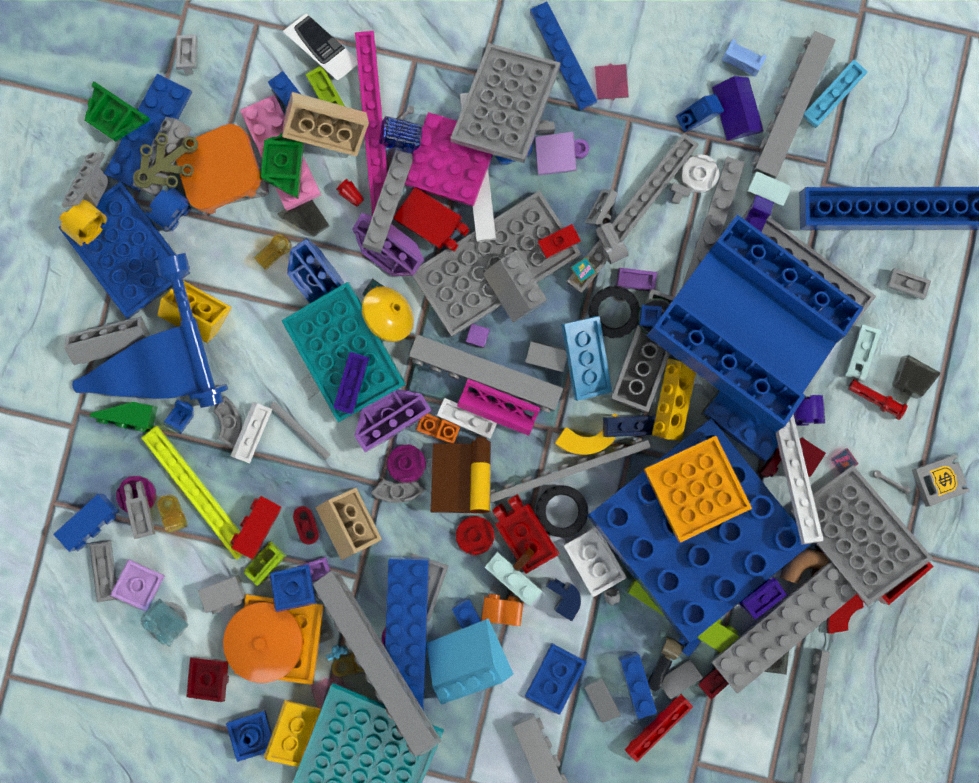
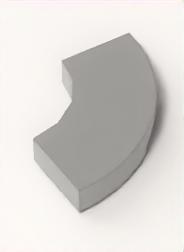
[213,396,242,449]
[371,479,425,503]

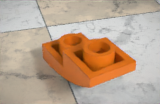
[415,414,460,443]

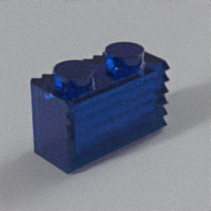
[379,116,423,153]

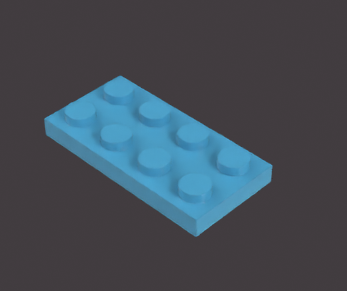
[561,316,612,401]

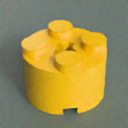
[59,199,107,246]

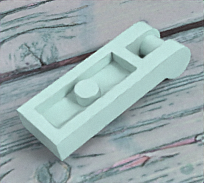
[844,324,881,382]

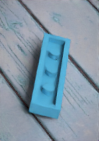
[803,60,868,128]

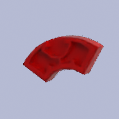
[827,594,864,634]

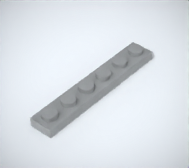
[362,148,413,254]

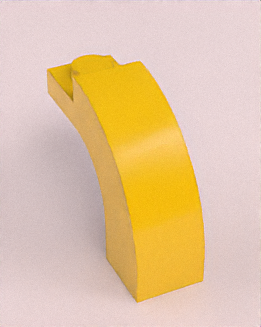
[554,413,618,455]

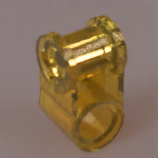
[157,495,187,534]
[331,653,365,677]

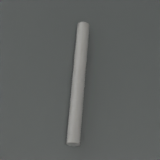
[270,401,331,460]

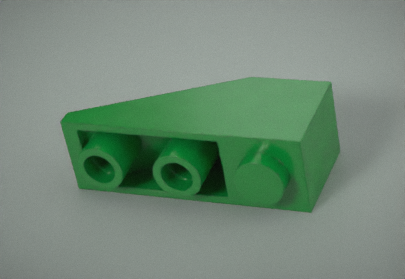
[90,402,158,432]

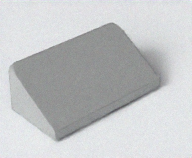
[661,659,703,699]
[584,678,621,723]

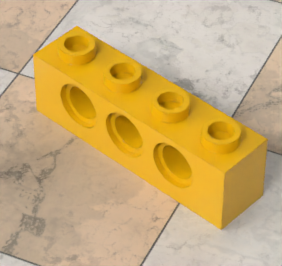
[652,359,696,441]

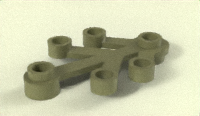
[133,133,198,189]

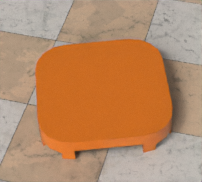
[176,124,263,214]

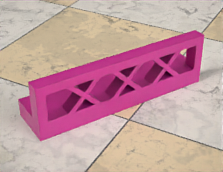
[457,379,540,436]

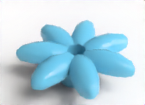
[325,645,348,661]

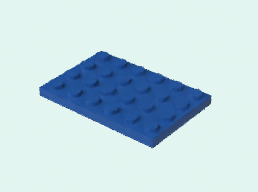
[58,181,190,319]

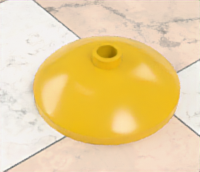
[362,286,414,342]

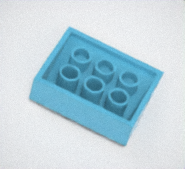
[427,619,514,705]

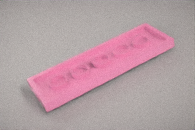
[240,95,321,211]

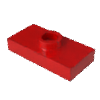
[538,224,581,259]

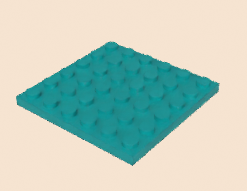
[293,683,444,783]

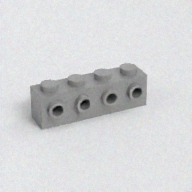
[132,117,191,196]
[64,316,150,365]

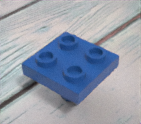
[226,710,272,762]

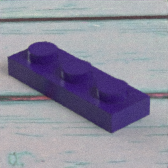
[333,352,370,414]

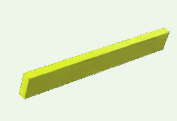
[141,426,243,560]

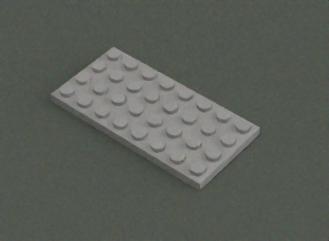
[412,190,581,337]

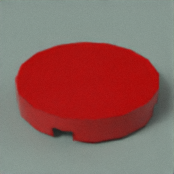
[456,516,495,555]

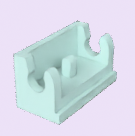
[747,171,792,207]

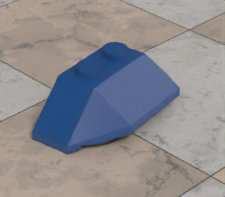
[287,238,345,303]

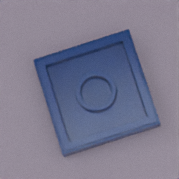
[270,564,316,612]

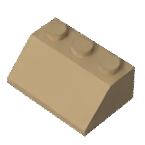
[315,488,382,560]

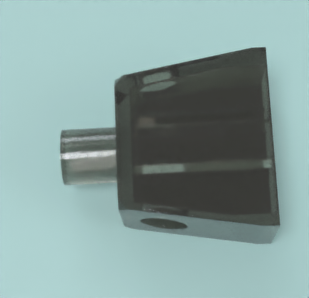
[892,355,940,404]

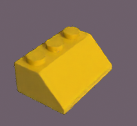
[157,280,232,343]

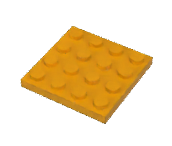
[643,436,752,543]
[234,594,325,685]

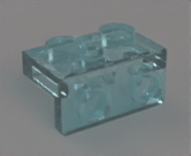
[140,598,189,647]

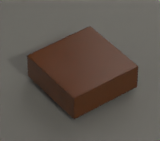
[512,547,534,571]

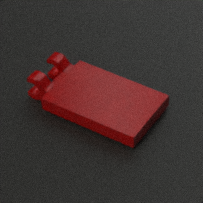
[393,187,470,252]
[492,494,560,574]

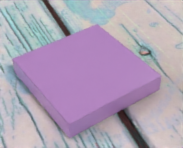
[535,132,577,176]
[110,559,165,612]

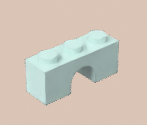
[485,551,543,606]

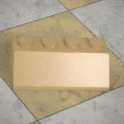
[282,92,369,156]

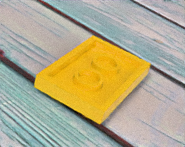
[264,700,321,767]

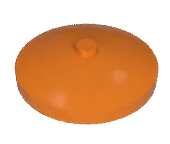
[223,602,303,683]

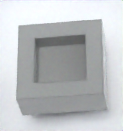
[669,182,692,204]

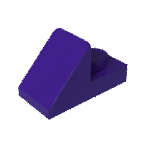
[745,195,774,232]

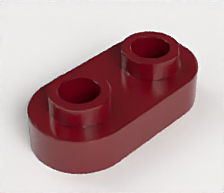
[293,506,320,545]

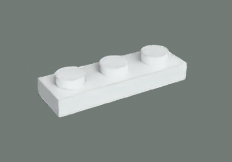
[437,398,497,439]
[231,402,272,463]

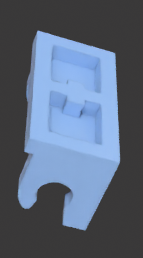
[722,39,767,77]

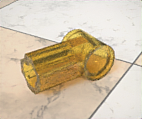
[254,234,292,270]

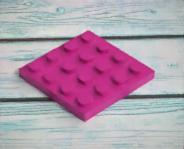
[404,112,493,206]

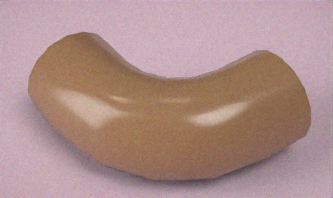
[779,549,829,584]

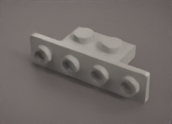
[61,152,109,208]

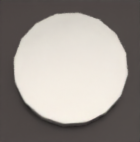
[680,154,719,193]

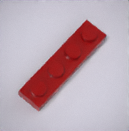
[624,694,693,762]

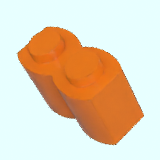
[481,593,524,626]

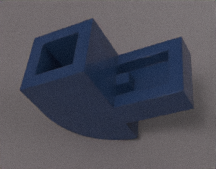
[546,578,581,621]

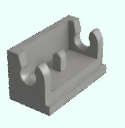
[526,340,567,372]

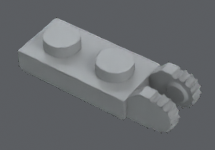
[124,481,155,539]

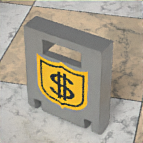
[912,454,970,507]

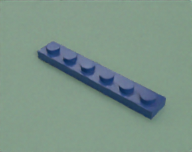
[530,1,597,111]

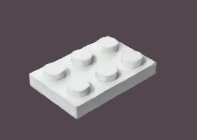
[563,527,627,597]

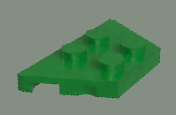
[84,81,150,142]
[261,133,304,199]

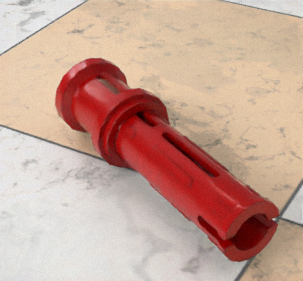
[848,379,908,420]

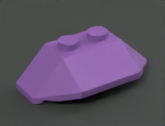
[352,213,424,276]
[354,389,432,453]

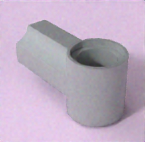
[595,222,629,264]

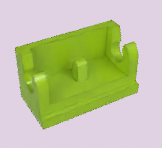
[244,541,287,586]

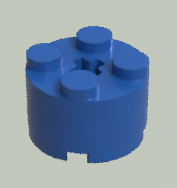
[146,188,192,231]

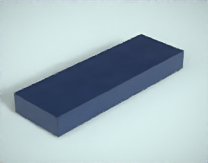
[603,415,656,437]

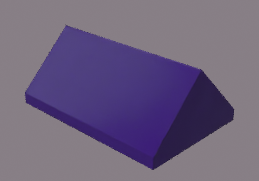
[712,76,764,141]

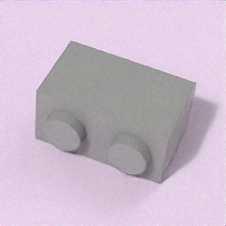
[198,575,246,614]

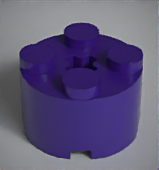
[793,395,825,426]

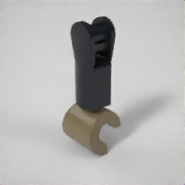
[648,636,684,691]

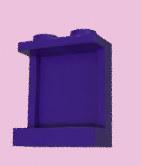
[737,578,787,620]

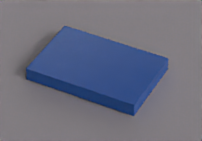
[525,643,587,715]

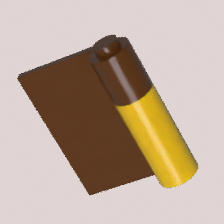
[431,437,491,513]

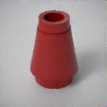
[336,179,364,207]

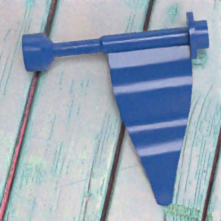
[72,253,228,408]

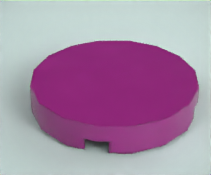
[387,444,426,483]
[116,476,157,513]

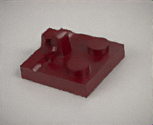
[186,657,229,702]

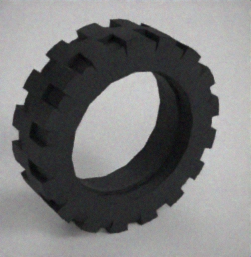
[588,286,640,338]
[536,485,588,538]

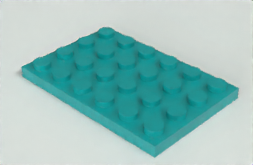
[281,282,406,423]

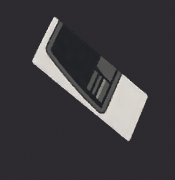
[283,13,358,80]

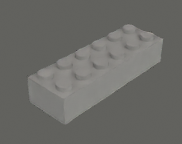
[609,289,675,414]

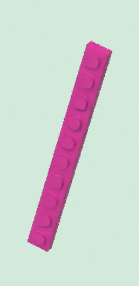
[355,30,388,216]

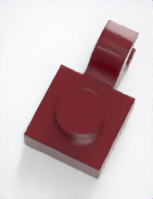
[758,447,782,478]

